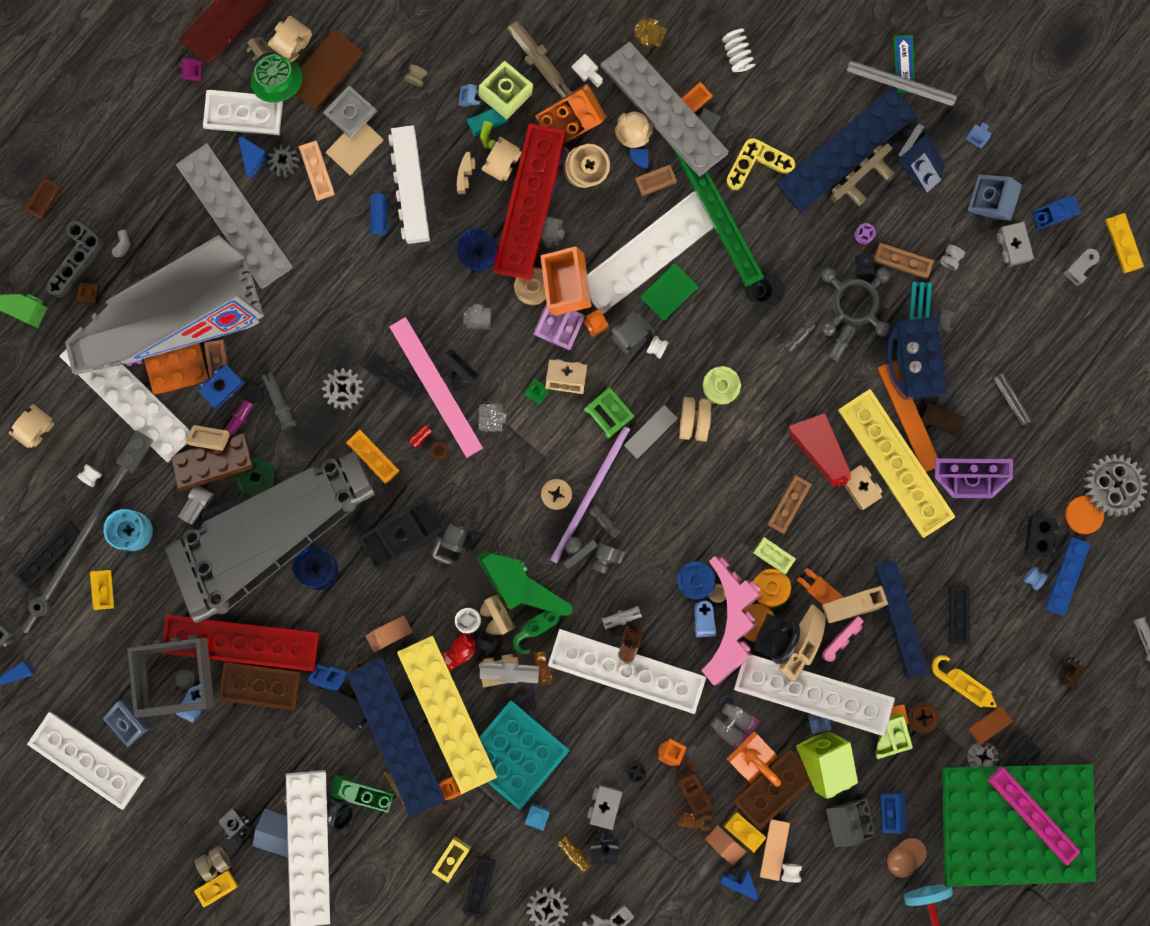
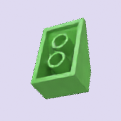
[0,294,48,328]

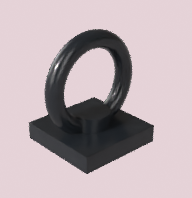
[752,613,800,664]

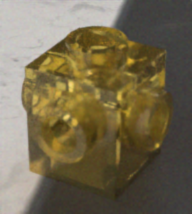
[634,18,667,47]

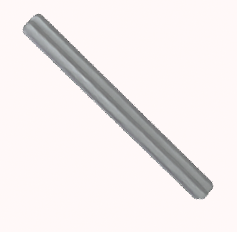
[847,61,957,106]

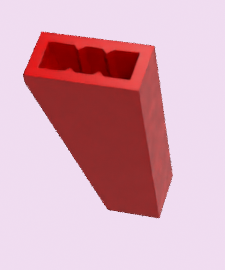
[789,413,851,487]

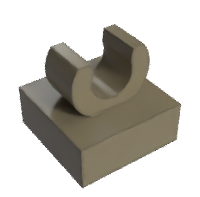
[247,37,273,61]

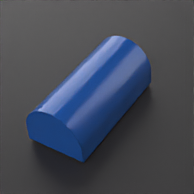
[370,194,388,235]

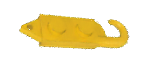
[931,655,997,708]

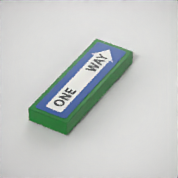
[893,35,915,93]

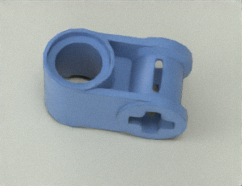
[694,600,716,638]
[176,685,202,723]

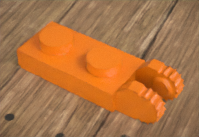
[797,568,844,605]

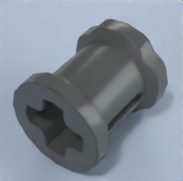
[937,309,955,332]

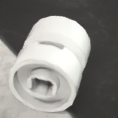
[455,608,481,633]

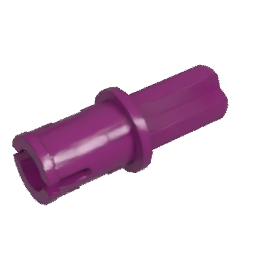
[225,399,254,436]

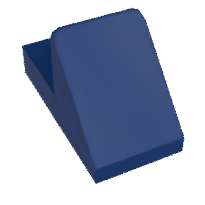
[719,868,758,900]

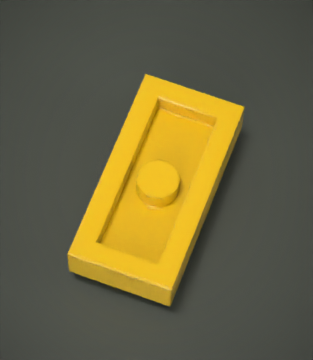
[90,570,114,610]
[724,812,766,852]
[194,870,238,907]

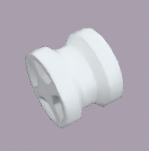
[647,335,669,359]
[77,464,102,487]
[781,864,802,882]

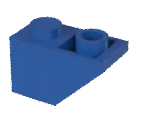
[1032,196,1081,230]

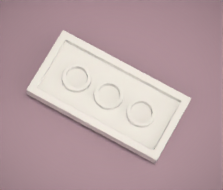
[203,90,283,135]

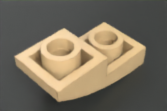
[457,152,475,194]

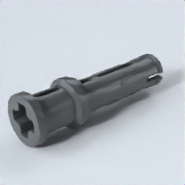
[262,372,297,430]

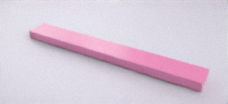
[389,317,483,458]

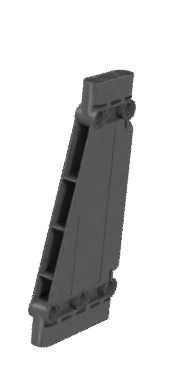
[165,450,376,623]

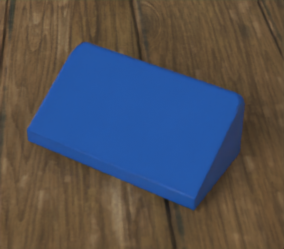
[881,793,906,834]

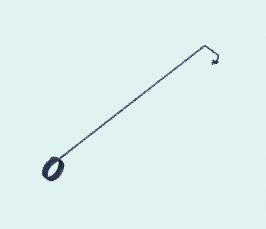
[467,530,537,714]
[601,693,734,842]

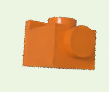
[583,309,609,337]
[657,739,687,766]

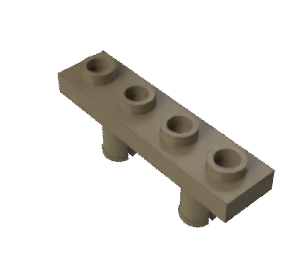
[830,143,894,206]

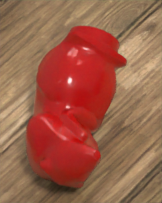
[441,633,476,671]

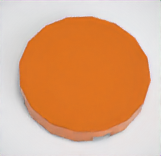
[1064,496,1104,534]

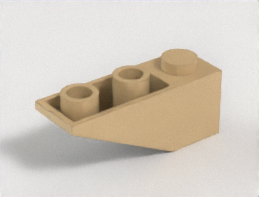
[822,586,888,623]

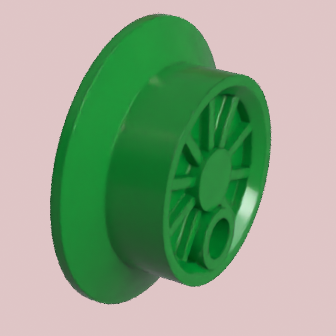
[250,54,303,103]

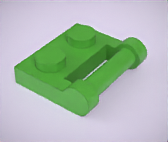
[584,387,634,439]

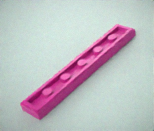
[987,766,1081,866]

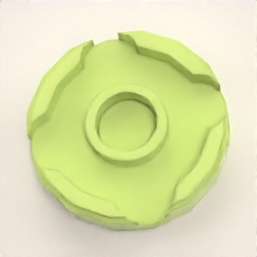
[702,366,741,405]

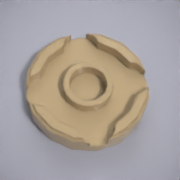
[514,267,546,306]

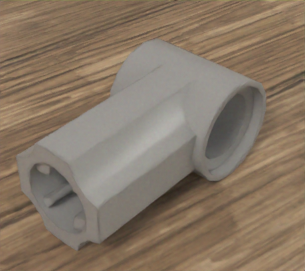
[178,485,214,525]

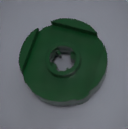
[236,458,276,496]

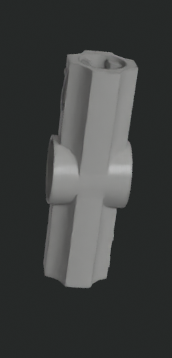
[480,662,539,683]

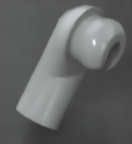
[112,230,131,258]

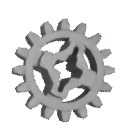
[322,368,364,410]
[527,887,569,926]

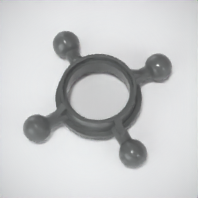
[821,268,890,337]

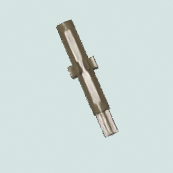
[507,20,572,98]

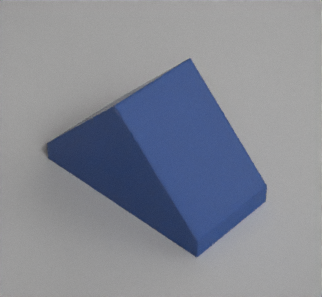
[239,137,268,178]

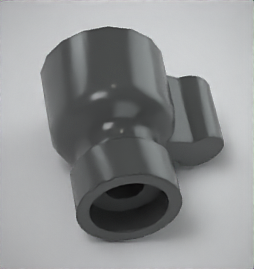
[592,542,626,574]

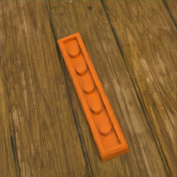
[877,360,938,472]

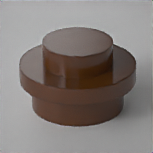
[430,441,449,461]

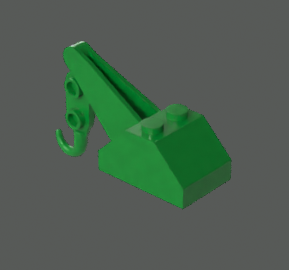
[476,550,572,654]

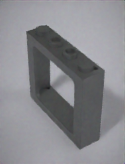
[127,635,214,718]

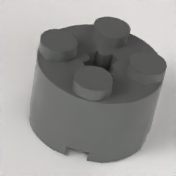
[611,312,655,356]

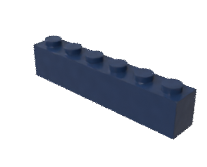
[874,561,928,678]

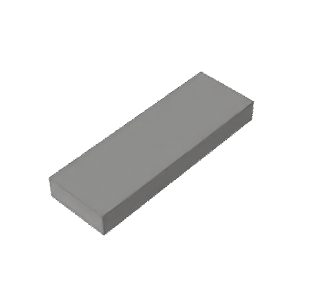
[624,405,678,459]

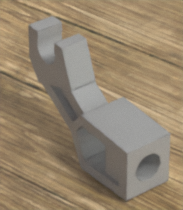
[582,904,634,926]

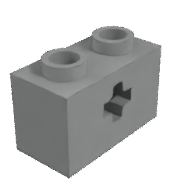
[997,222,1034,267]
[587,784,622,830]

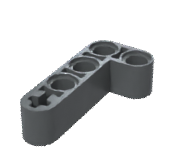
[46,221,103,298]

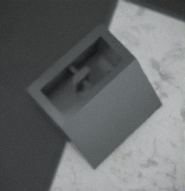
[826,798,876,847]

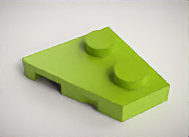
[875,713,913,759]

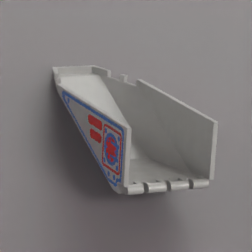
[65,235,264,375]

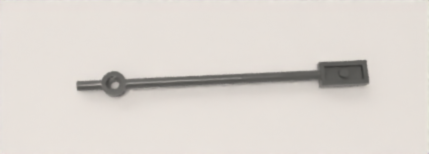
[21,430,154,633]

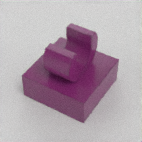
[179,58,201,82]

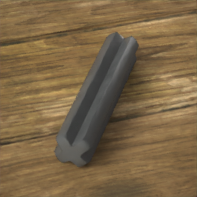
[994,373,1031,425]

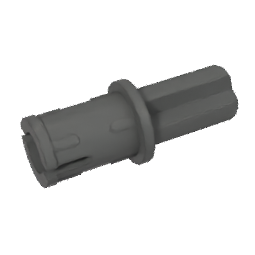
[828,324,856,362]

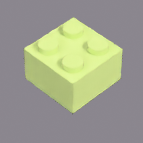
[479,61,533,120]

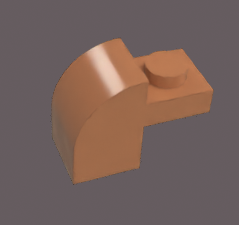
[365,616,413,652]

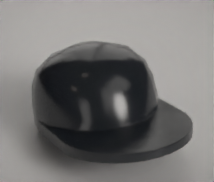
[745,275,785,305]

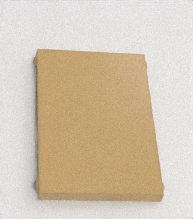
[326,124,384,176]

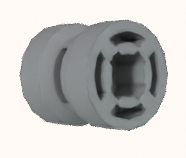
[940,244,965,270]

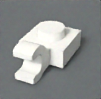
[571,54,603,88]

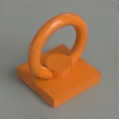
[727,732,781,787]

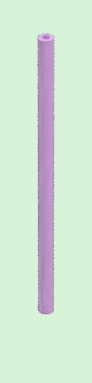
[550,426,630,563]

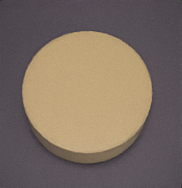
[709,584,726,603]

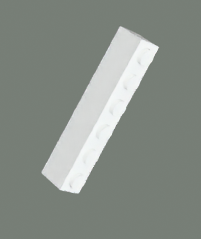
[388,125,430,244]

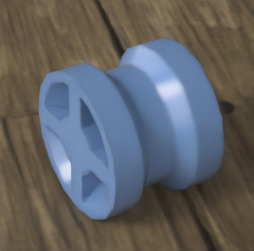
[1023,566,1048,591]

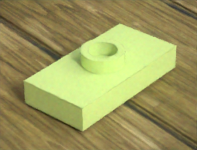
[753,537,796,575]

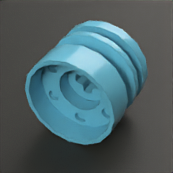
[103,509,153,551]

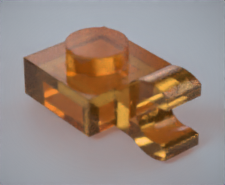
[677,813,712,831]

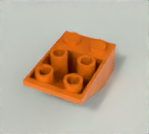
[535,84,607,143]

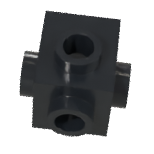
[218,808,253,842]

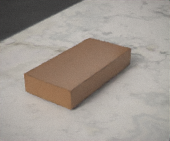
[635,165,677,196]

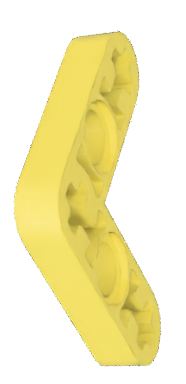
[726,138,795,190]

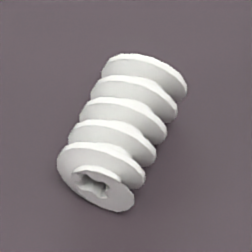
[722,28,755,72]

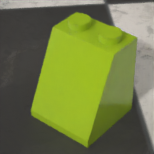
[796,731,858,799]

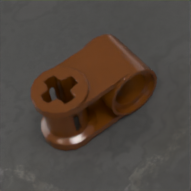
[618,626,644,662]

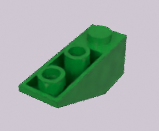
[329,774,395,813]

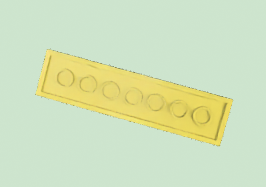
[837,389,955,538]
[397,635,497,794]

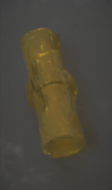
[557,836,591,874]

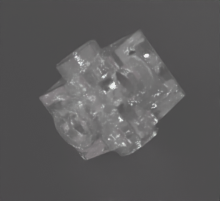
[479,404,506,432]

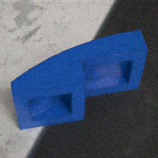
[308,664,347,690]

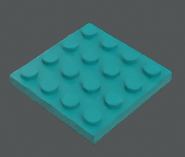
[479,700,570,810]

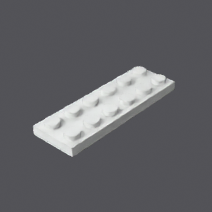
[27,712,146,810]

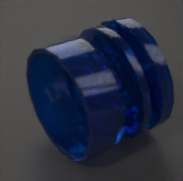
[457,229,498,272]
[292,546,339,590]

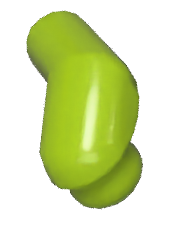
[480,121,496,150]

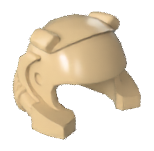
[615,112,653,148]

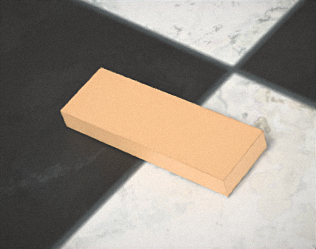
[298,141,335,201]
[760,819,790,881]

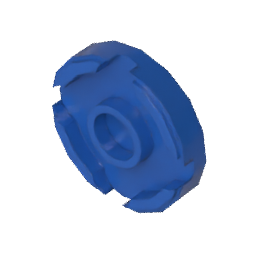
[677,562,716,600]

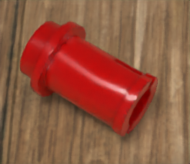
[408,424,432,448]

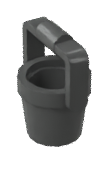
[431,522,468,566]

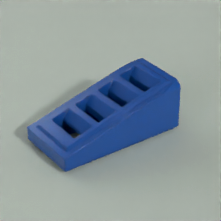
[0,661,36,685]

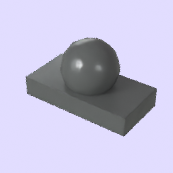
[562,537,597,569]

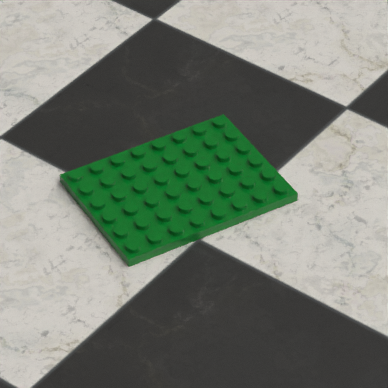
[942,764,1096,887]

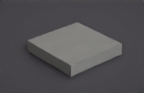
[323,86,377,138]

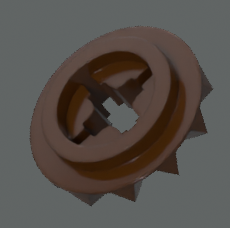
[908,702,939,734]

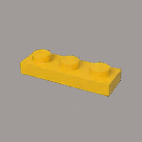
[1105,213,1144,274]

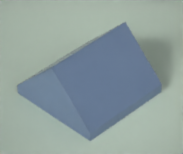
[103,699,151,748]
[252,808,288,858]

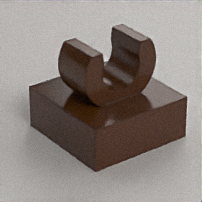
[76,282,99,305]

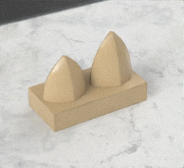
[480,594,515,635]

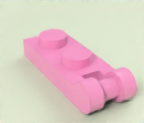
[822,616,864,662]

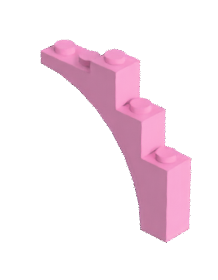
[702,556,761,686]

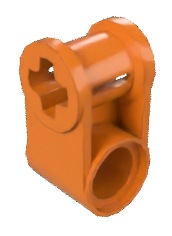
[439,776,461,800]

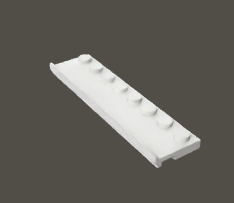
[587,191,714,314]

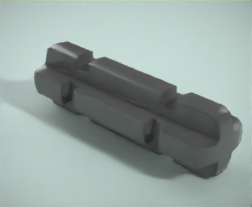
[784,320,815,352]
[589,506,620,538]

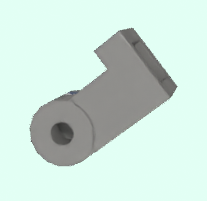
[1063,249,1100,286]

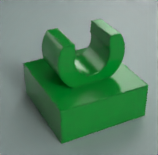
[524,379,550,405]

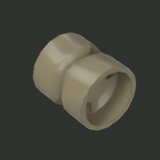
[194,845,231,881]

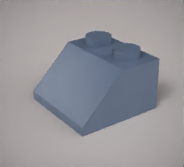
[968,175,1022,221]

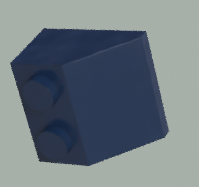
[898,134,944,193]

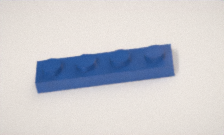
[1045,537,1090,616]

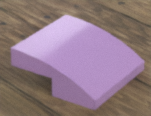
[533,303,585,350]

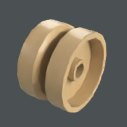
[563,144,610,188]
[679,397,712,442]

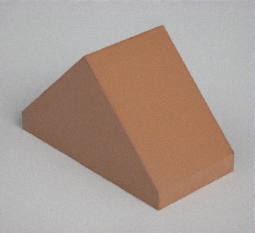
[705,824,746,866]

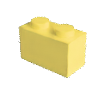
[432,836,471,883]

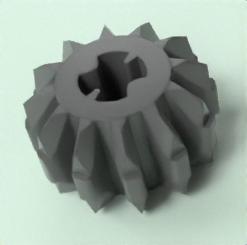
[267,145,300,178]

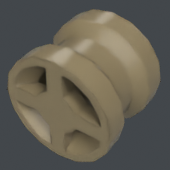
[404,64,427,87]

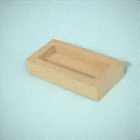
[186,425,230,451]

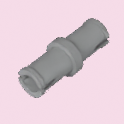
[601,606,642,630]

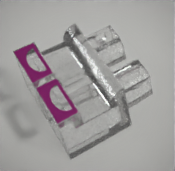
[711,703,759,749]

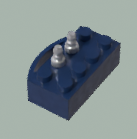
[886,317,947,400]

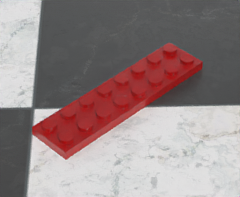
[493,124,567,281]
[161,615,320,671]

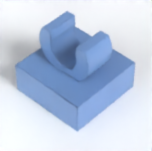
[458,84,480,107]
[966,122,991,149]
[808,714,831,734]

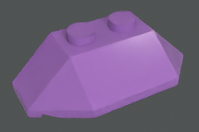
[935,459,1013,498]

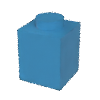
[525,803,550,831]

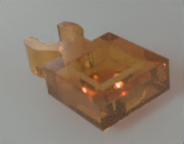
[534,651,552,685]

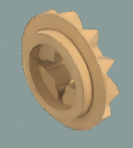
[541,479,572,510]

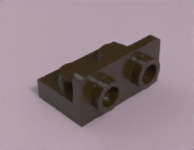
[1060,657,1086,689]

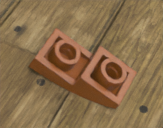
[968,706,1013,745]

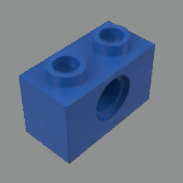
[198,365,245,409]

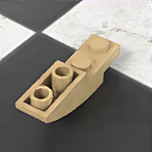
[778,605,826,680]

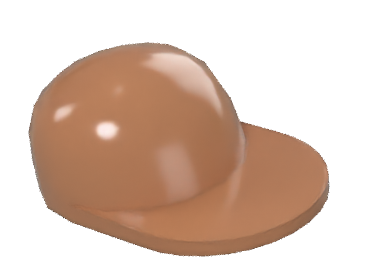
[887,838,927,878]

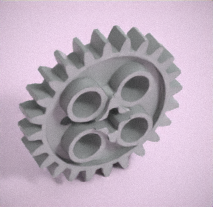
[1084,454,1148,517]

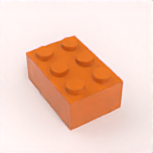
[541,246,591,316]

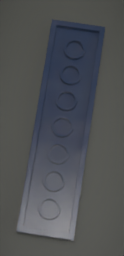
[776,87,917,213]
[347,657,446,817]

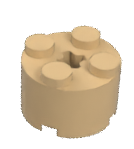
[268,16,312,62]
[481,137,522,181]
[9,404,55,448]

